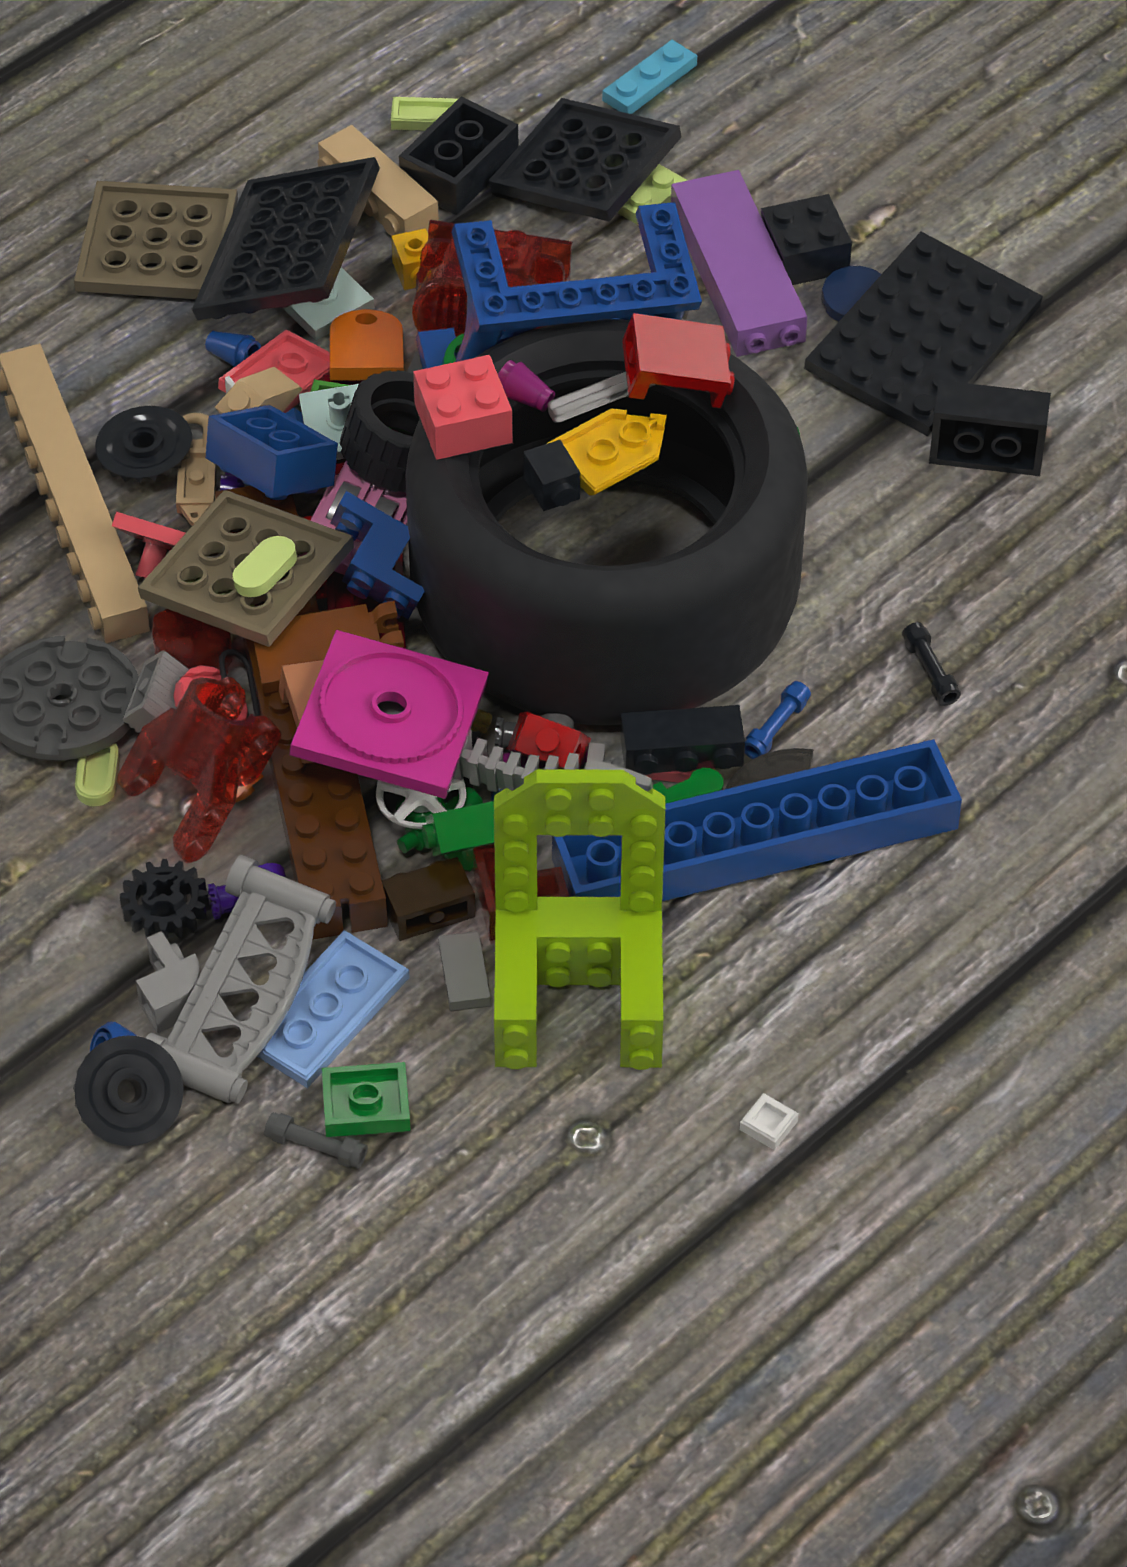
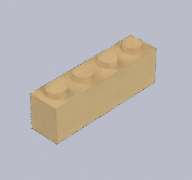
[317,125,439,236]

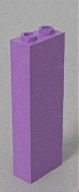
[671,170,807,357]

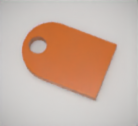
[330,309,404,380]

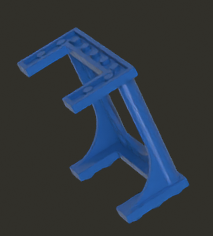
[416,202,702,369]

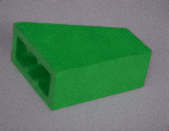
[422,801,494,857]

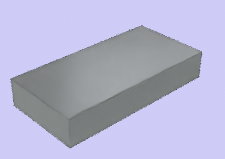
[438,931,491,1011]

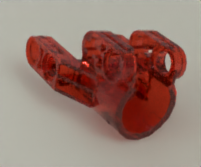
[117,677,281,863]

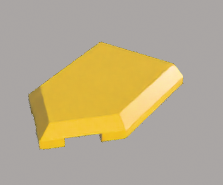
[547,409,667,496]

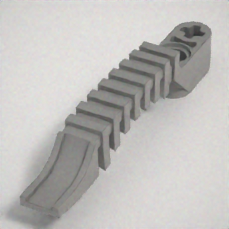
[377,701,653,792]

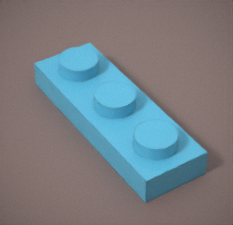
[602,39,697,114]

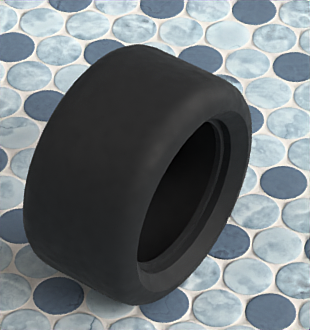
[406,319,808,726]

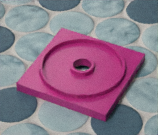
[290,630,489,799]

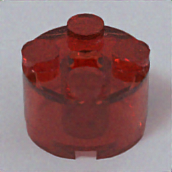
[152,608,233,675]

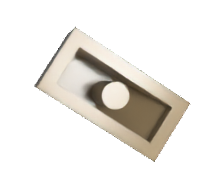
[215,367,303,414]

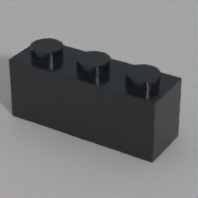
[621,705,745,775]

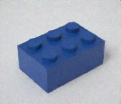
[205,405,338,500]

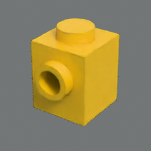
[391,228,439,290]

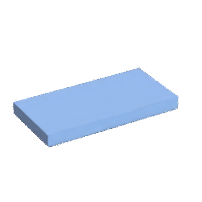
[257,930,410,1088]

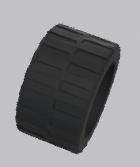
[340,370,420,493]

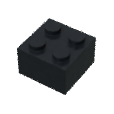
[761,194,852,285]

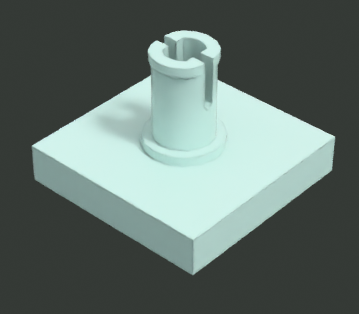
[283,267,375,340]
[299,384,359,460]

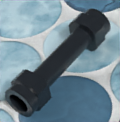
[902,622,961,706]

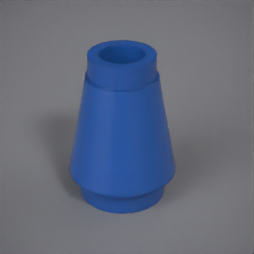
[205,331,261,367]

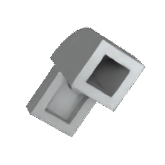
[136,931,200,1034]

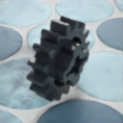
[120,859,209,939]

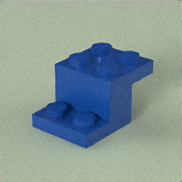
[330,491,425,620]

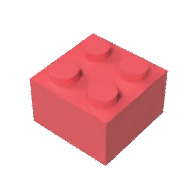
[413,355,513,460]

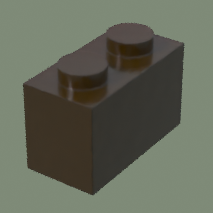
[382,857,475,941]

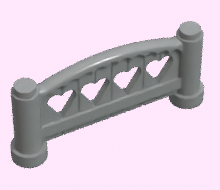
[146,855,336,1104]

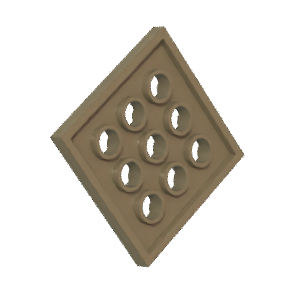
[74,181,238,299]
[138,490,354,647]

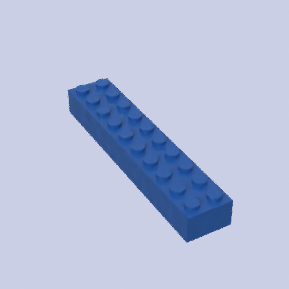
[552,739,962,901]

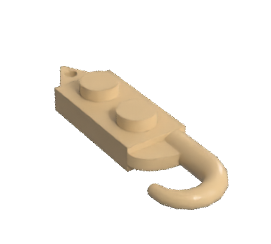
[176,413,217,526]

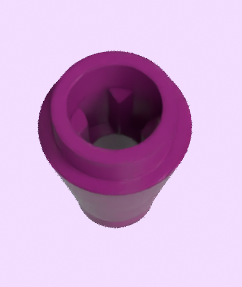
[498,360,555,412]

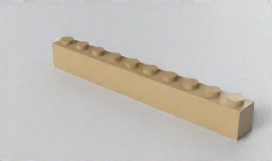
[0,343,150,643]

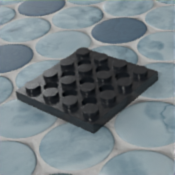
[489,98,682,222]

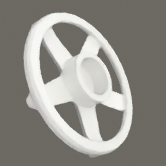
[376,778,466,829]

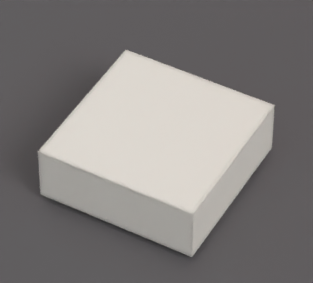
[740,1093,799,1150]

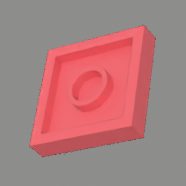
[112,512,186,579]

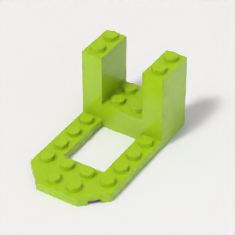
[494,769,666,1070]

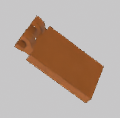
[253,601,404,694]

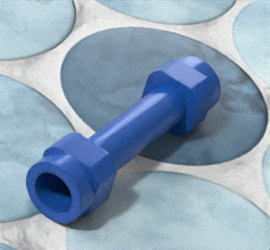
[745,681,811,760]

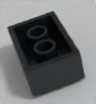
[399,96,519,215]
[929,380,1051,476]

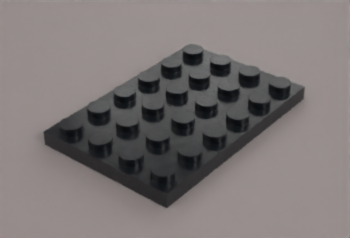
[192,157,380,321]
[804,231,1043,437]

